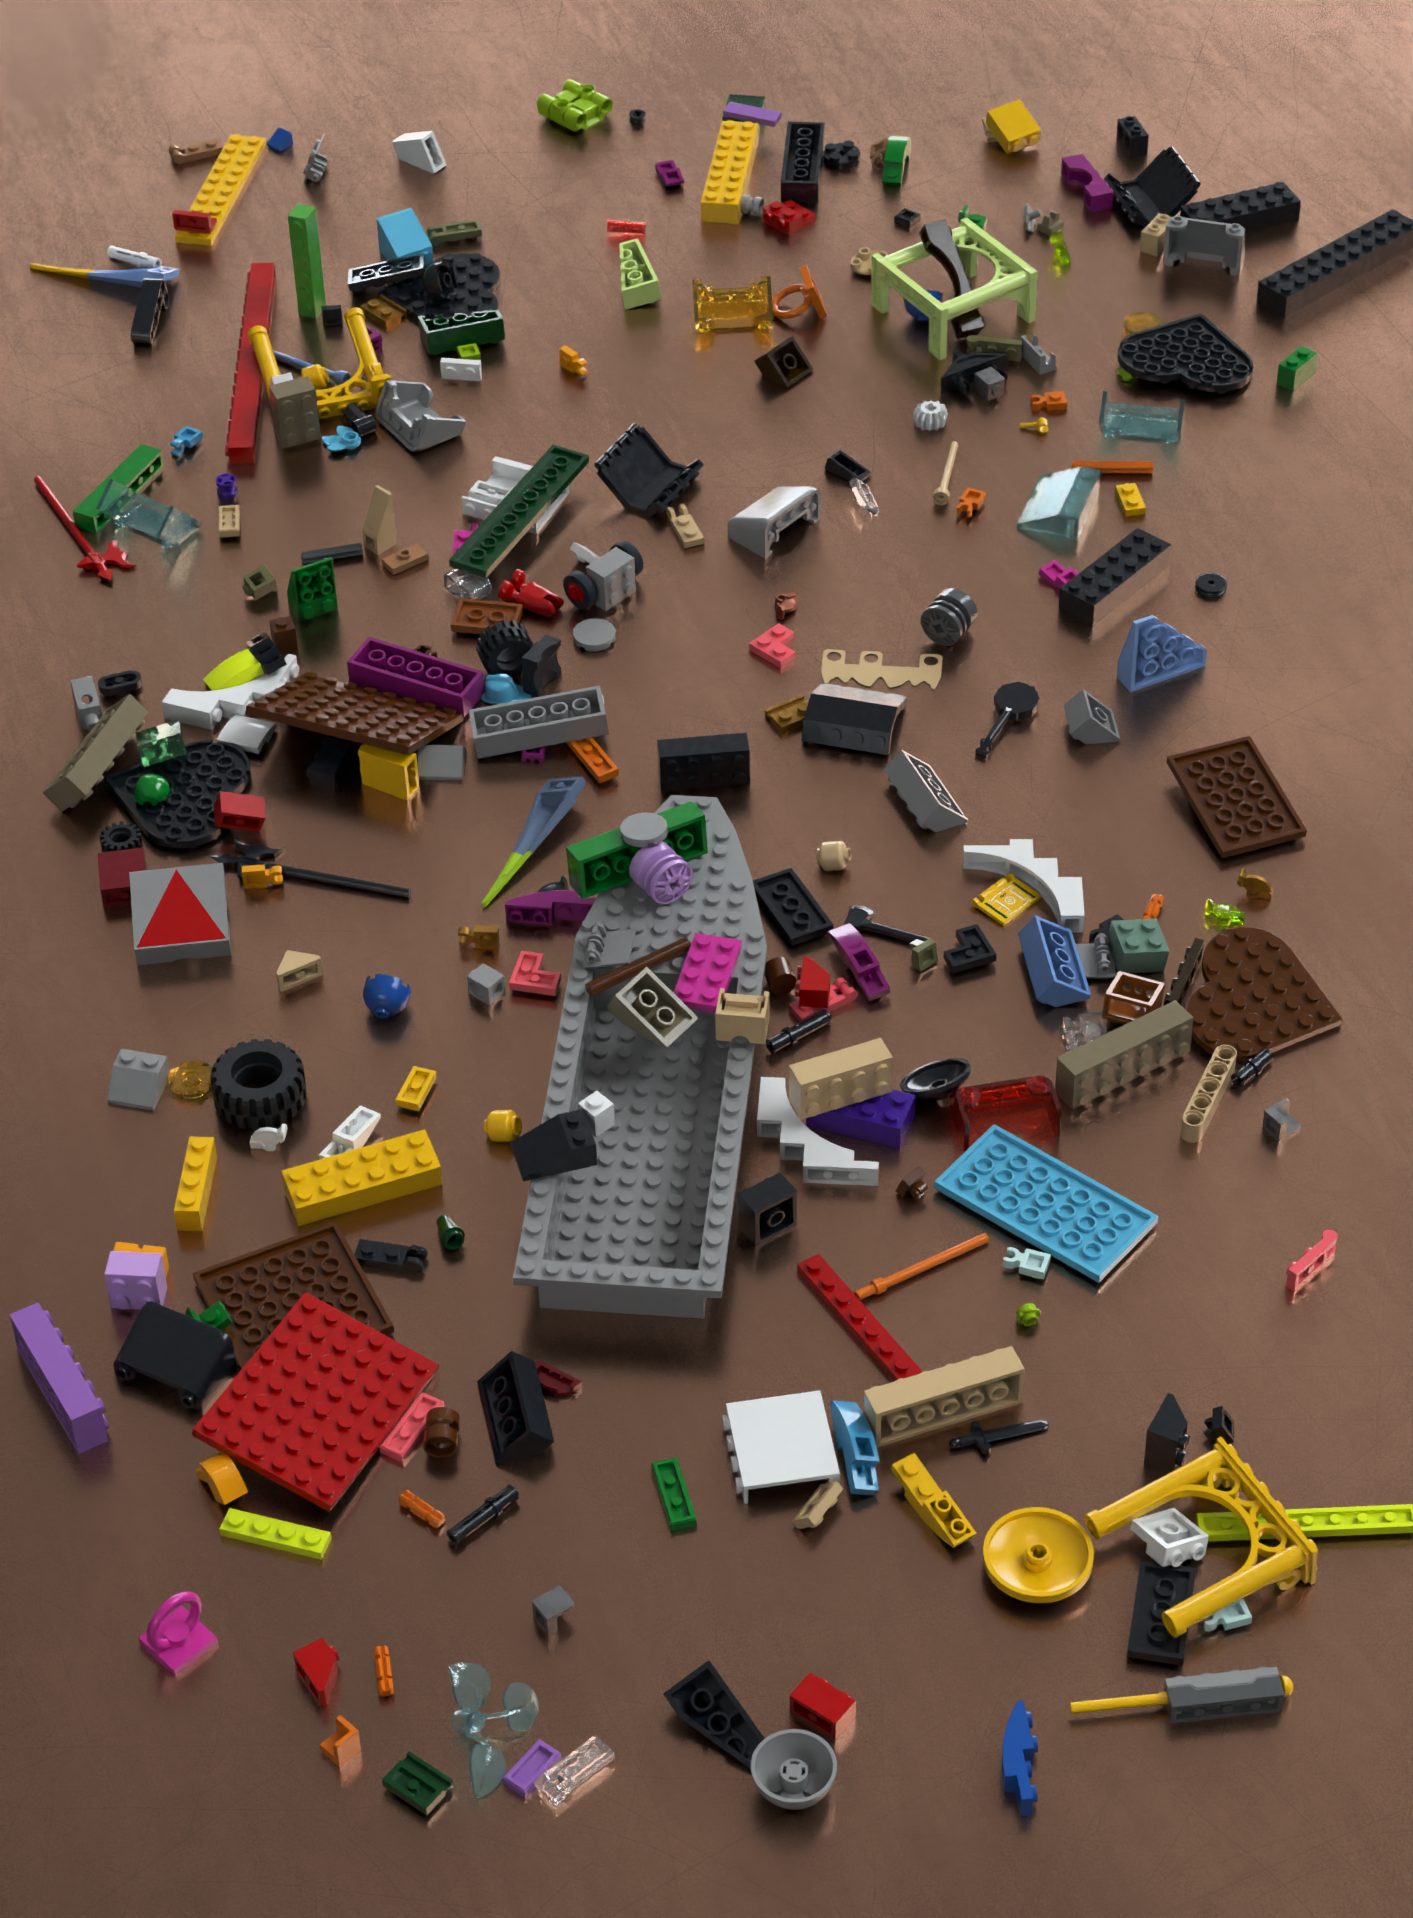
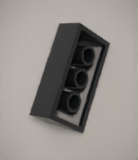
[477,1351,555,1464]

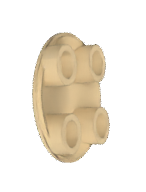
[850,247,888,275]

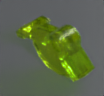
[1050,231,1071,265]
[1205,899,1245,926]

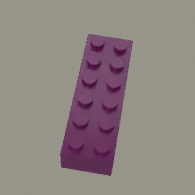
[347,637,485,718]

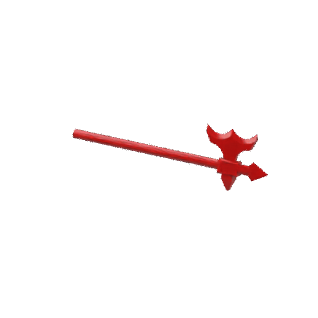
[34,476,138,581]

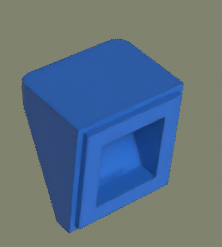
[267,127,293,152]

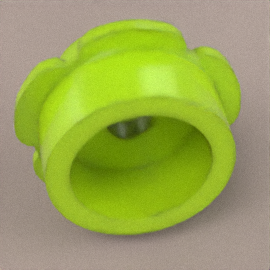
[1016,1303,1041,1327]

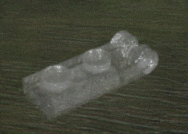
[534,1734,615,1806]

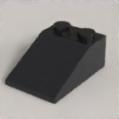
[510,1109,597,1182]

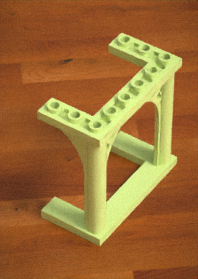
[871,217,1038,360]

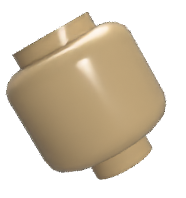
[816,841,852,871]

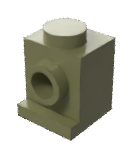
[242,564,277,600]

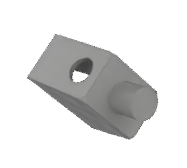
[70,676,102,731]

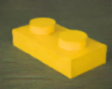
[1115,483,1146,517]
[395,1066,437,1111]

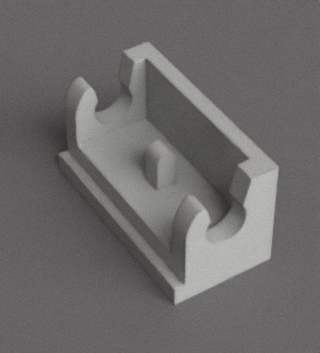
[1021,334,1057,375]

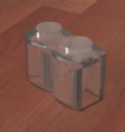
[444,568,492,600]

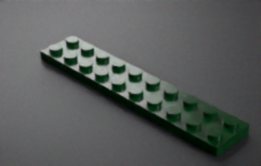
[449,444,589,578]

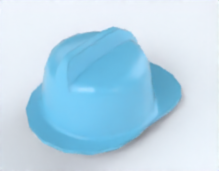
[481,673,532,704]

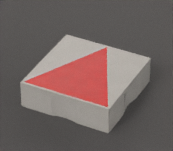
[129,863,232,965]

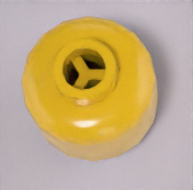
[299,364,330,390]
[483,1110,522,1142]

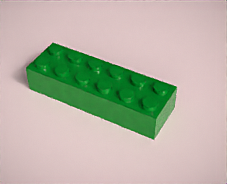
[566,801,708,899]

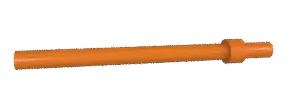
[854,1233,989,1300]

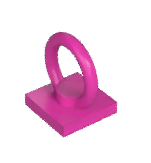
[138,1592,218,1676]

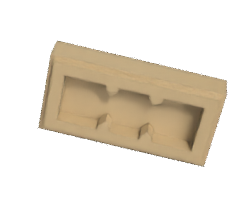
[218,505,240,538]

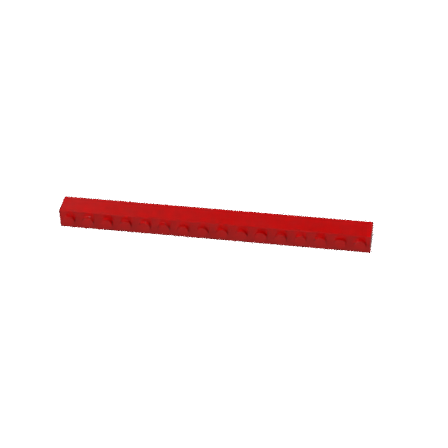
[225,262,276,464]

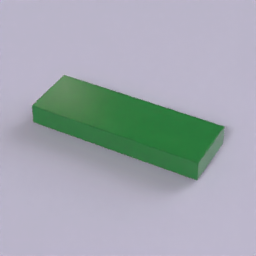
[651,1457,697,1531]

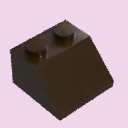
[754,336,814,389]

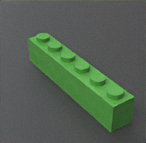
[288,203,326,319]

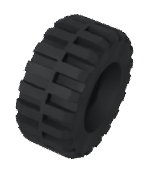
[210,1039,307,1130]

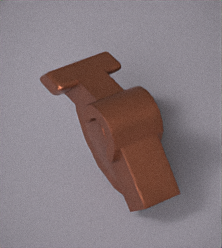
[774,591,798,620]

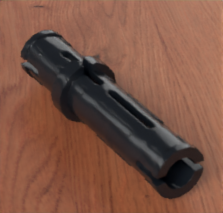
[765,1009,832,1054]
[446,1484,519,1545]

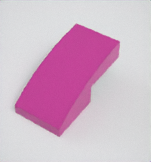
[1038,559,1079,589]

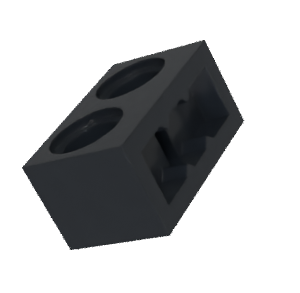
[1116,116,1149,157]

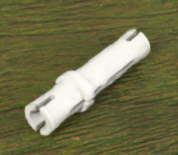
[107,246,162,268]

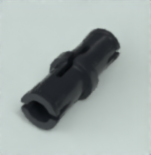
[1231,1048,1274,1087]

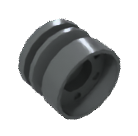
[921,588,978,646]

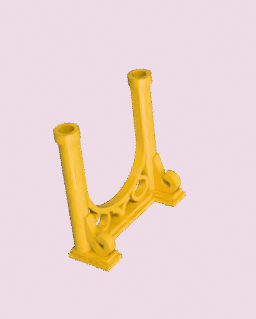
[247,307,392,419]
[1084,1437,1318,1638]

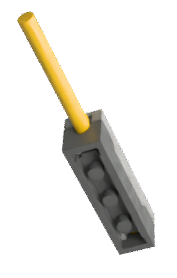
[1069,1667,1293,1724]

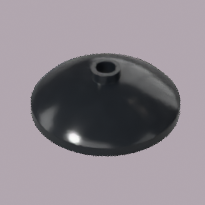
[900,1058,972,1100]

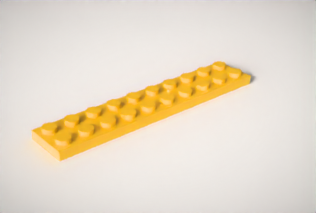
[175,134,266,246]

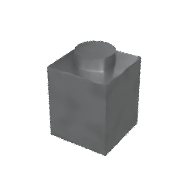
[974,367,1005,401]

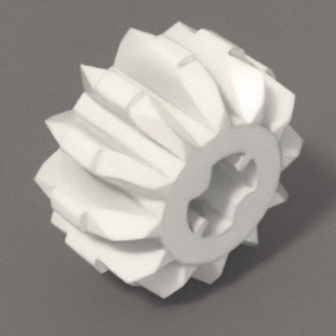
[913,400,948,431]

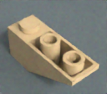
[362,485,397,555]

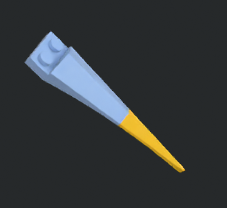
[29,264,180,287]

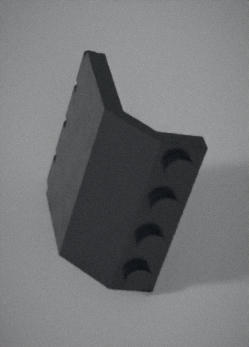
[1104,146,1201,227]
[594,423,704,516]
[801,683,907,755]

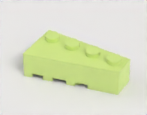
[619,238,662,310]

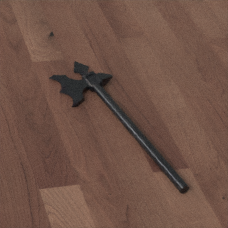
[210,838,411,898]

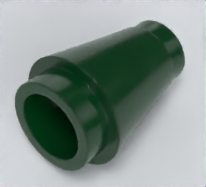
[436,1215,465,1250]

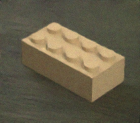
[789,1038,893,1120]

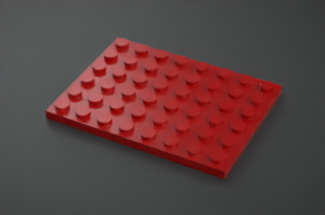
[192,1292,439,1512]

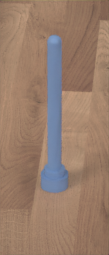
[273,351,351,385]

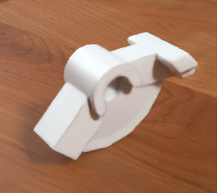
[249,1123,288,1151]

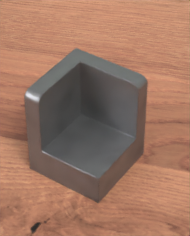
[1262,1098,1301,1142]
[532,1585,574,1636]

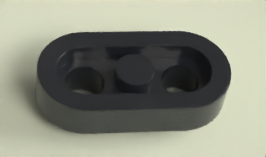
[98,670,142,696]

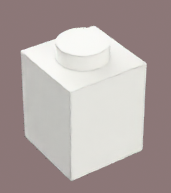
[578,1091,615,1137]

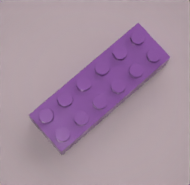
[9,1302,109,1454]

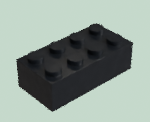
[657,732,750,791]

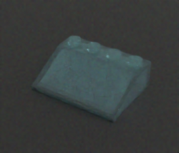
[1017,467,1101,539]

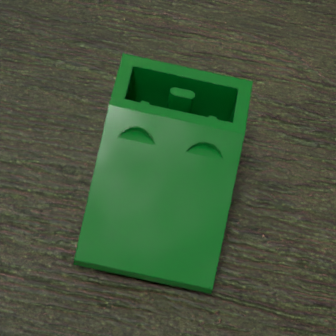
[287,557,338,622]

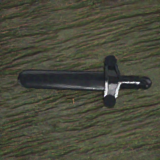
[950,1419,1049,1454]

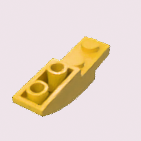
[891,1453,977,1548]

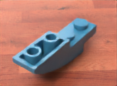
[830,1400,880,1496]

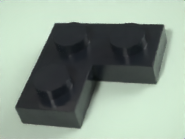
[943,924,997,973]

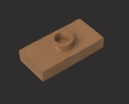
[382,543,429,575]

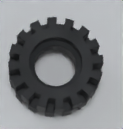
[99,821,143,852]

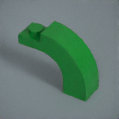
[882,136,912,186]

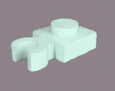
[1003,1247,1051,1280]
[1204,1598,1252,1631]

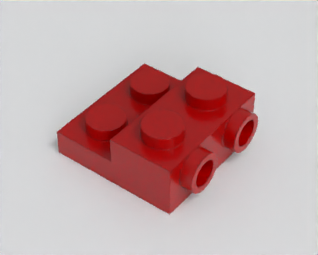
[763,200,816,236]

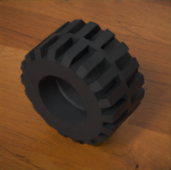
[476,620,534,678]

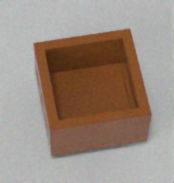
[1101,971,1165,1024]

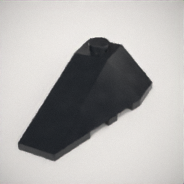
[663,1660,765,1769]

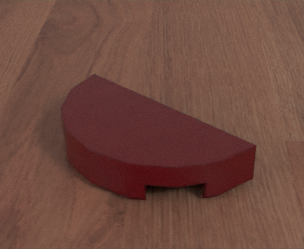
[536,1360,582,1397]

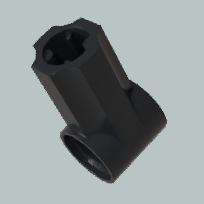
[343,403,377,437]

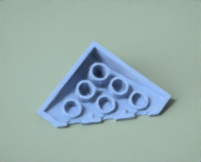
[1117,615,1207,692]

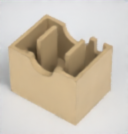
[715,988,770,1044]

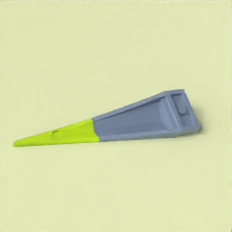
[482,776,586,908]

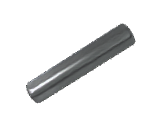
[301,543,363,564]

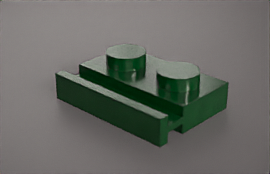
[382,1751,454,1815]

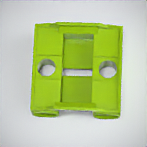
[537,79,613,132]

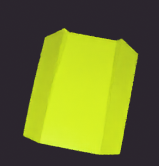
[203,648,265,691]

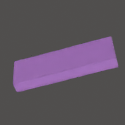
[723,102,781,127]

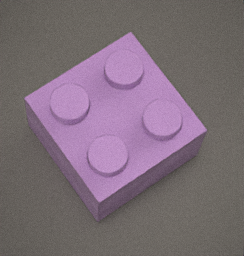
[104,1251,167,1310]

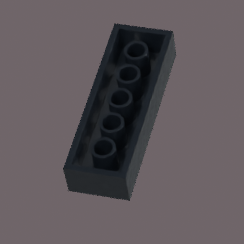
[781,121,825,204]
[1180,182,1301,233]
[1059,528,1172,626]

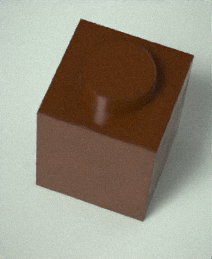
[269,616,298,653]

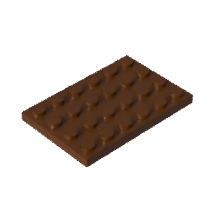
[1166,736,1307,858]

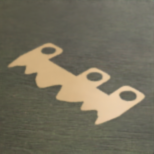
[821,649,943,690]

